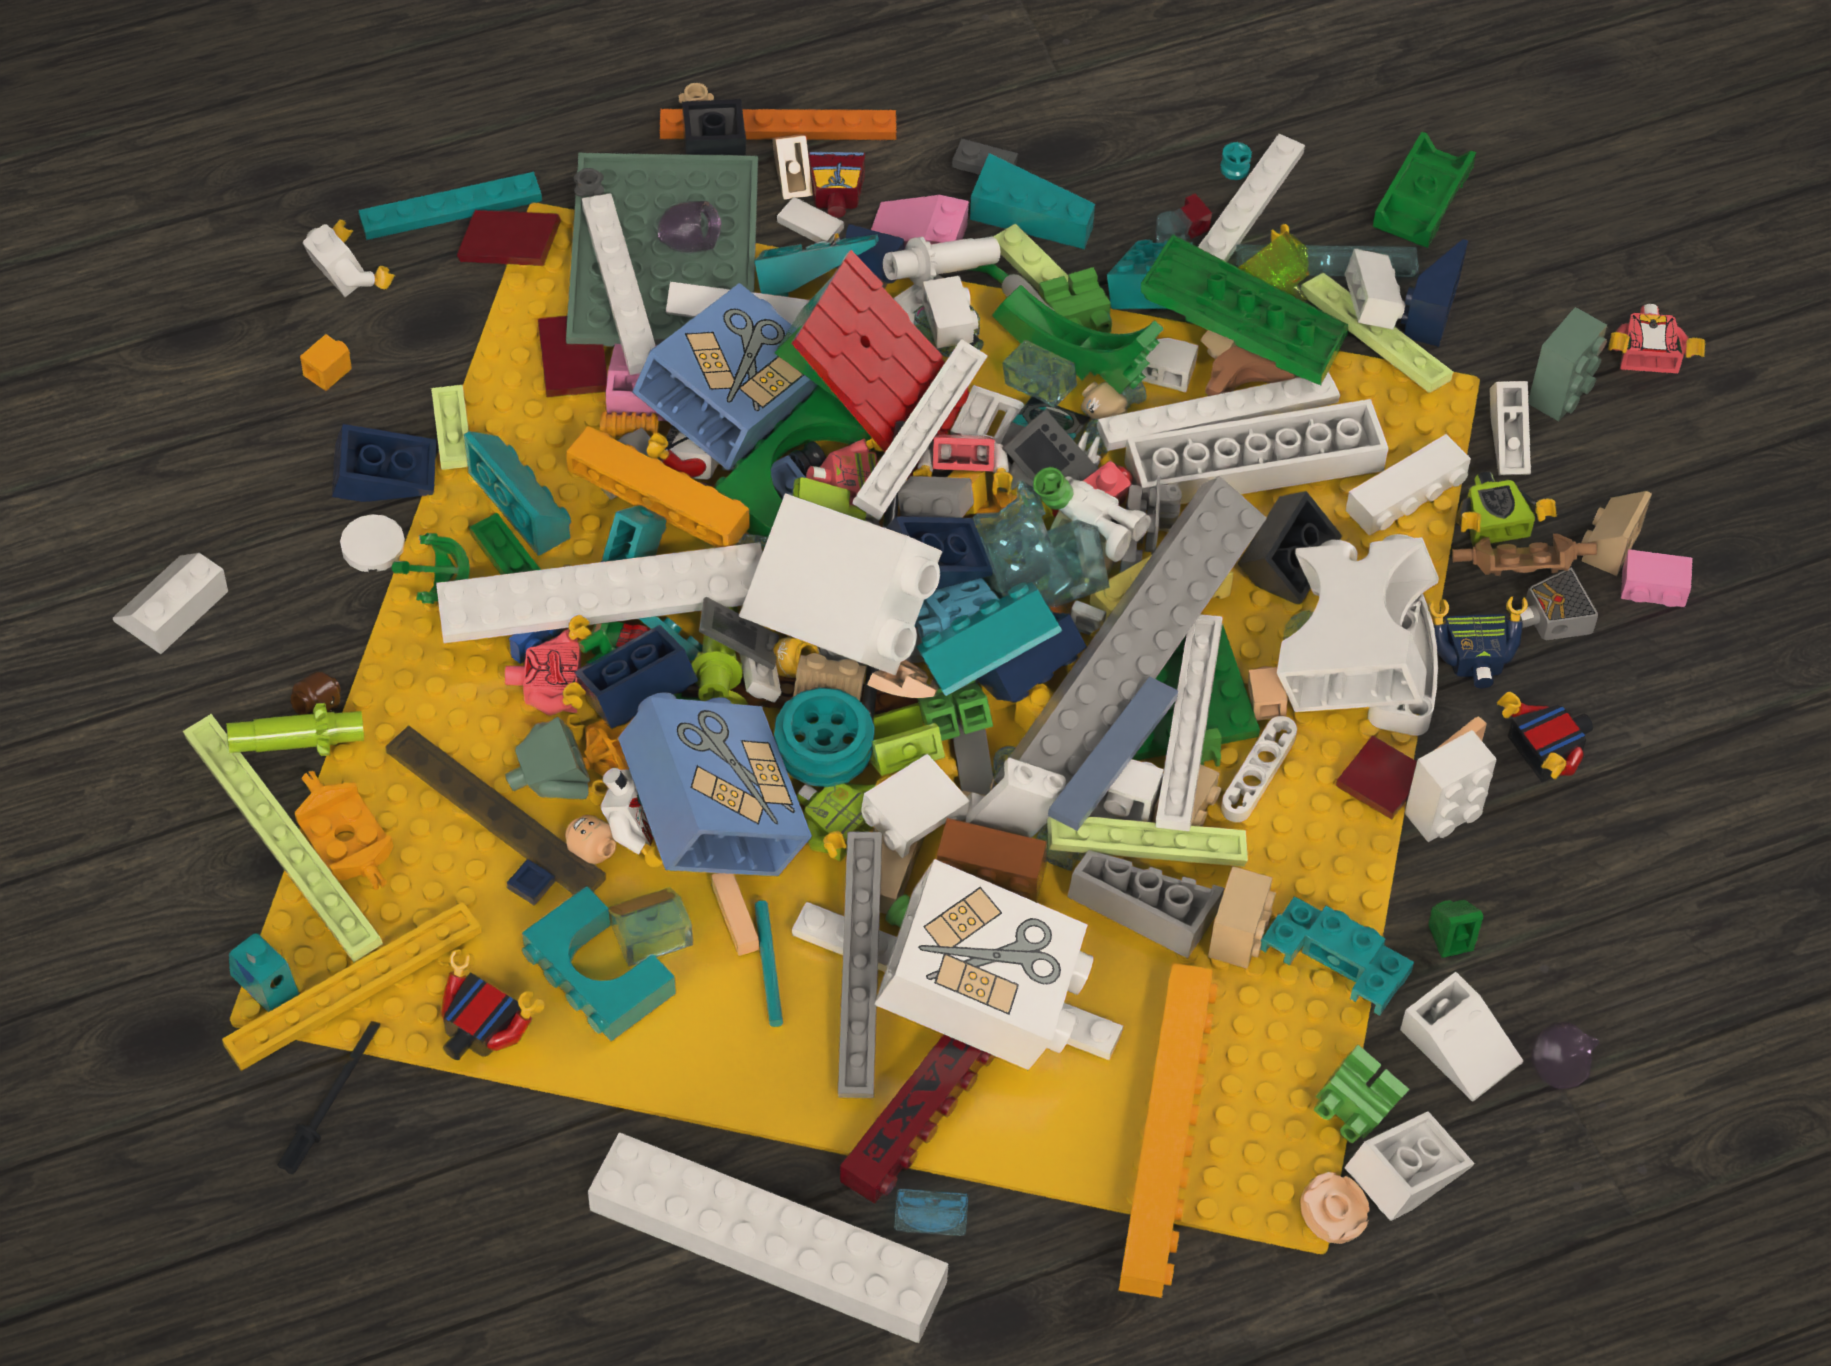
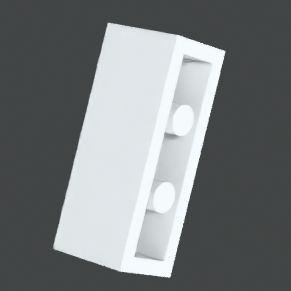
[1345,249,1405,329]

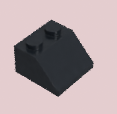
[682,99,746,156]

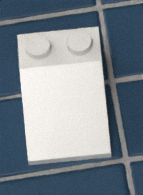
[1345,1111,1475,1221]

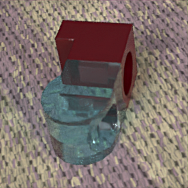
[1155,193,1212,243]

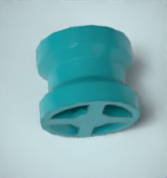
[1220,142,1252,180]

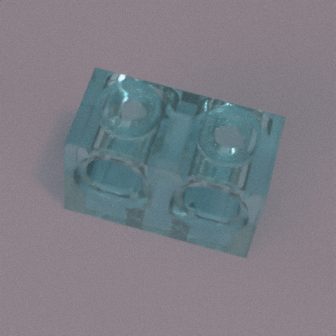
[1002,340,1077,408]

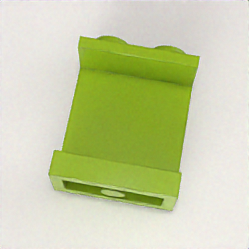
[870,703,945,776]

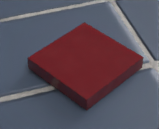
[1336,735,1417,820]

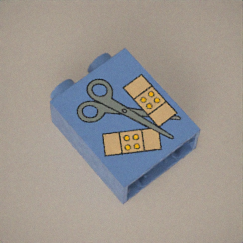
[632,283,817,471]
[618,693,812,876]

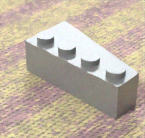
[1068,850,1225,958]

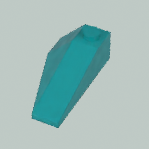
[754,234,879,297]

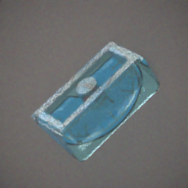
[894,1189,968,1236]

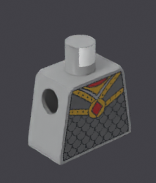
[1517,568,1598,640]

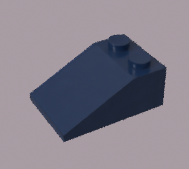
[1401,239,1468,347]
[332,424,436,502]
[886,516,995,590]

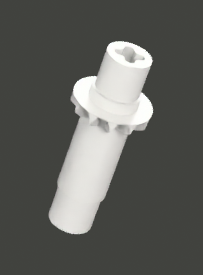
[883,236,1000,287]

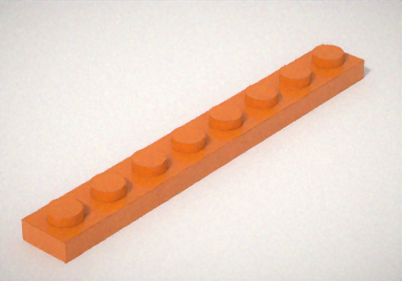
[660,109,896,140]

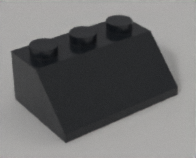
[1238,491,1342,604]

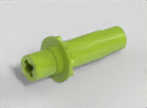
[691,606,743,701]
[226,703,364,756]

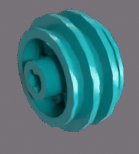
[774,687,875,787]

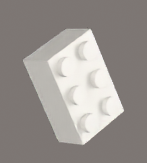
[1405,730,1497,842]

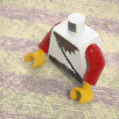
[647,425,721,479]

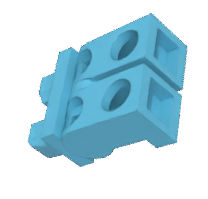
[914,578,999,640]

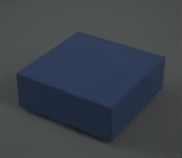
[507,859,555,905]

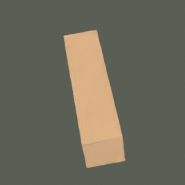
[711,873,759,956]

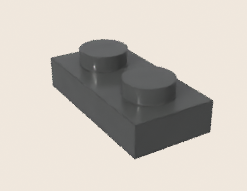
[952,139,1018,175]

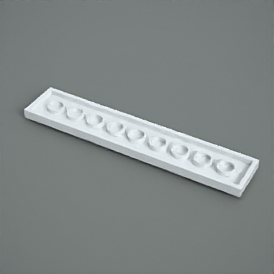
[436,542,762,643]

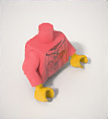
[505,615,591,716]

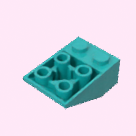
[1107,239,1192,309]

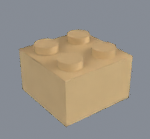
[1208,866,1276,969]

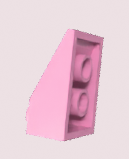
[871,195,969,248]

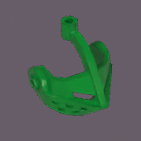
[392,533,470,604]

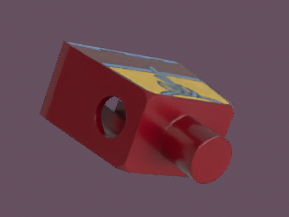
[808,152,865,218]

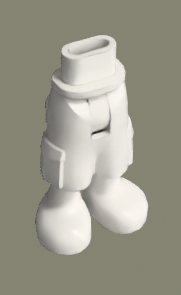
[1058,476,1151,562]

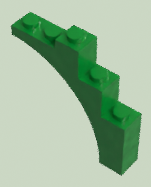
[992,285,1164,394]

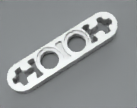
[1221,716,1297,822]

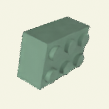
[1528,307,1607,421]

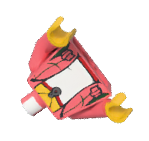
[1608,304,1705,373]

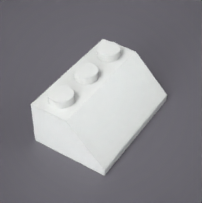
[113,553,228,654]

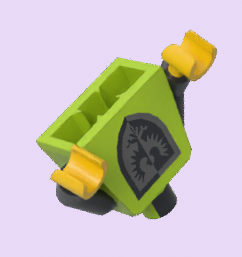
[1456,472,1557,546]

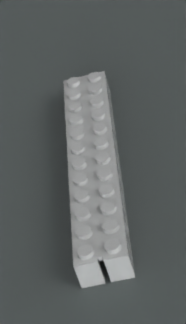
[994,476,1267,785]

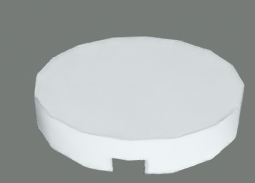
[340,514,405,572]

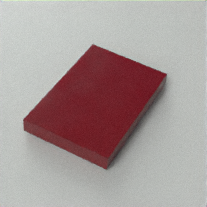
[457,210,561,266]
[538,316,607,397]

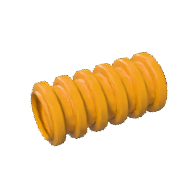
[600,411,658,440]

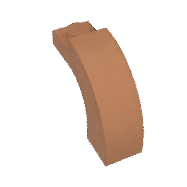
[1205,345,1299,396]

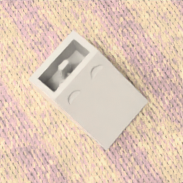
[1400,972,1523,1102]

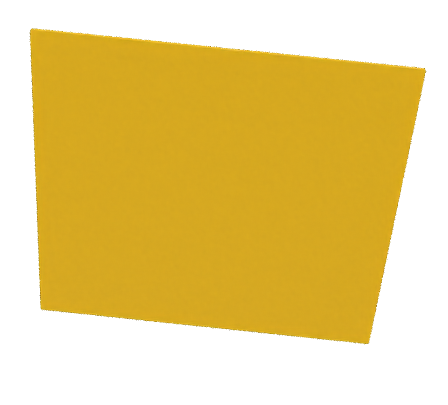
[230,203,1480,1254]

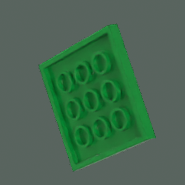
[1132,624,1260,761]

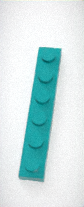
[358,172,542,240]

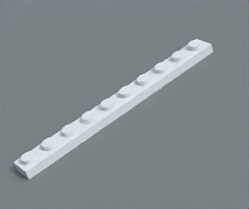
[792,902,1123,1060]

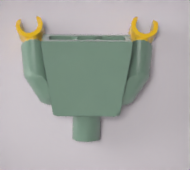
[505,714,607,806]

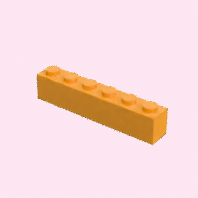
[566,426,750,548]

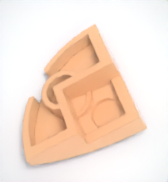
[867,660,939,698]

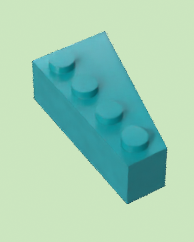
[970,153,1095,249]

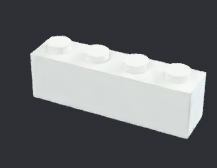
[1345,434,1471,536]

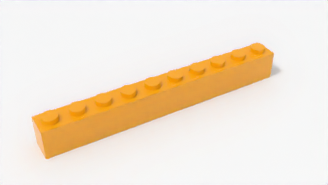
[1119,963,1218,1298]

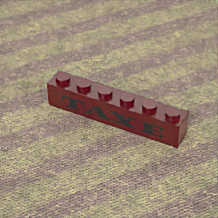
[840,1034,995,1204]

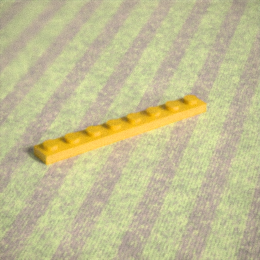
[222,901,482,1071]

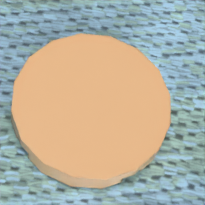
[1300,1172,1369,1244]

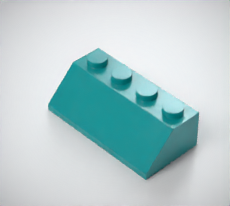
[464,431,571,556]
[916,582,1062,696]

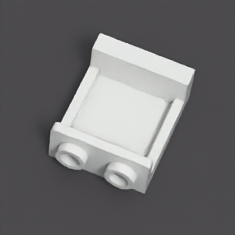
[861,754,970,858]
[966,758,1066,838]

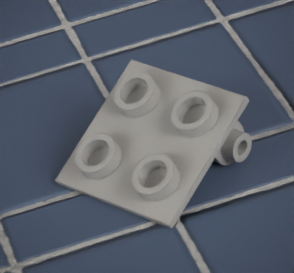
[1145,475,1182,555]

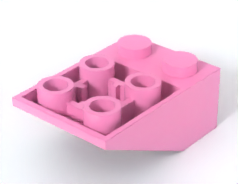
[606,344,667,421]

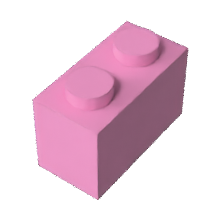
[1621,549,1692,607]

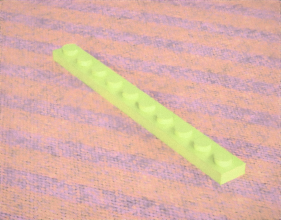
[183,714,383,962]

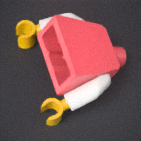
[913,434,1013,495]

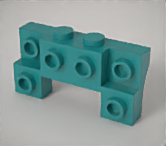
[1260,896,1414,1016]

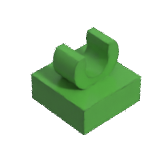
[1200,728,1222,767]

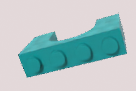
[522,886,676,1041]

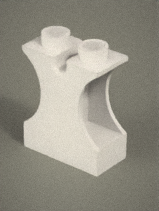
[1277,534,1439,712]

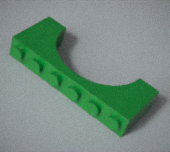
[713,385,874,545]

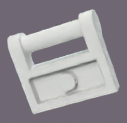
[950,385,1025,444]

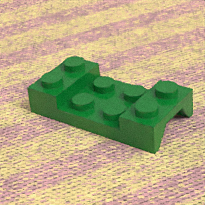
[1373,132,1476,248]

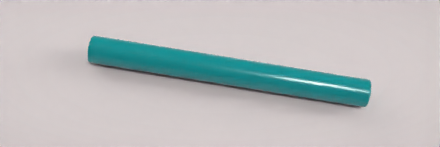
[754,901,783,1027]

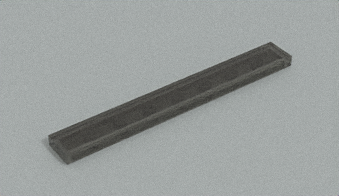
[385,725,606,895]

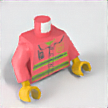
[806,437,900,513]

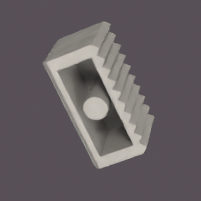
[898,476,974,518]

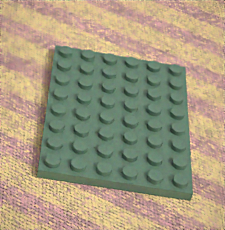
[566,153,758,346]

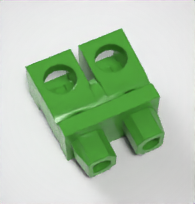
[1038,267,1112,333]
[917,680,993,741]
[1314,1045,1409,1143]

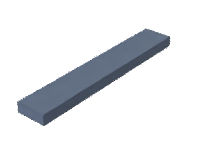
[1048,676,1179,831]

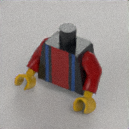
[1496,692,1593,783]
[441,949,545,1060]

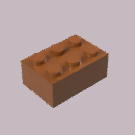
[937,818,1047,903]

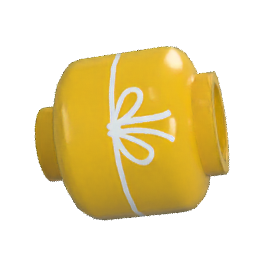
[773,636,820,678]

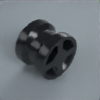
[789,441,826,477]

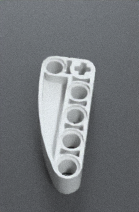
[1368,593,1438,736]

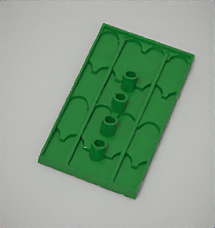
[1141,234,1348,386]

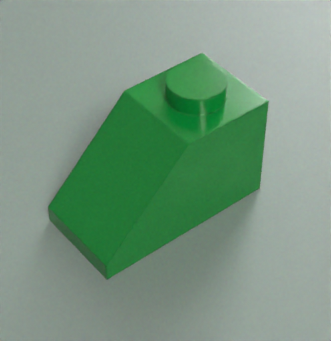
[1428,899,1484,958]

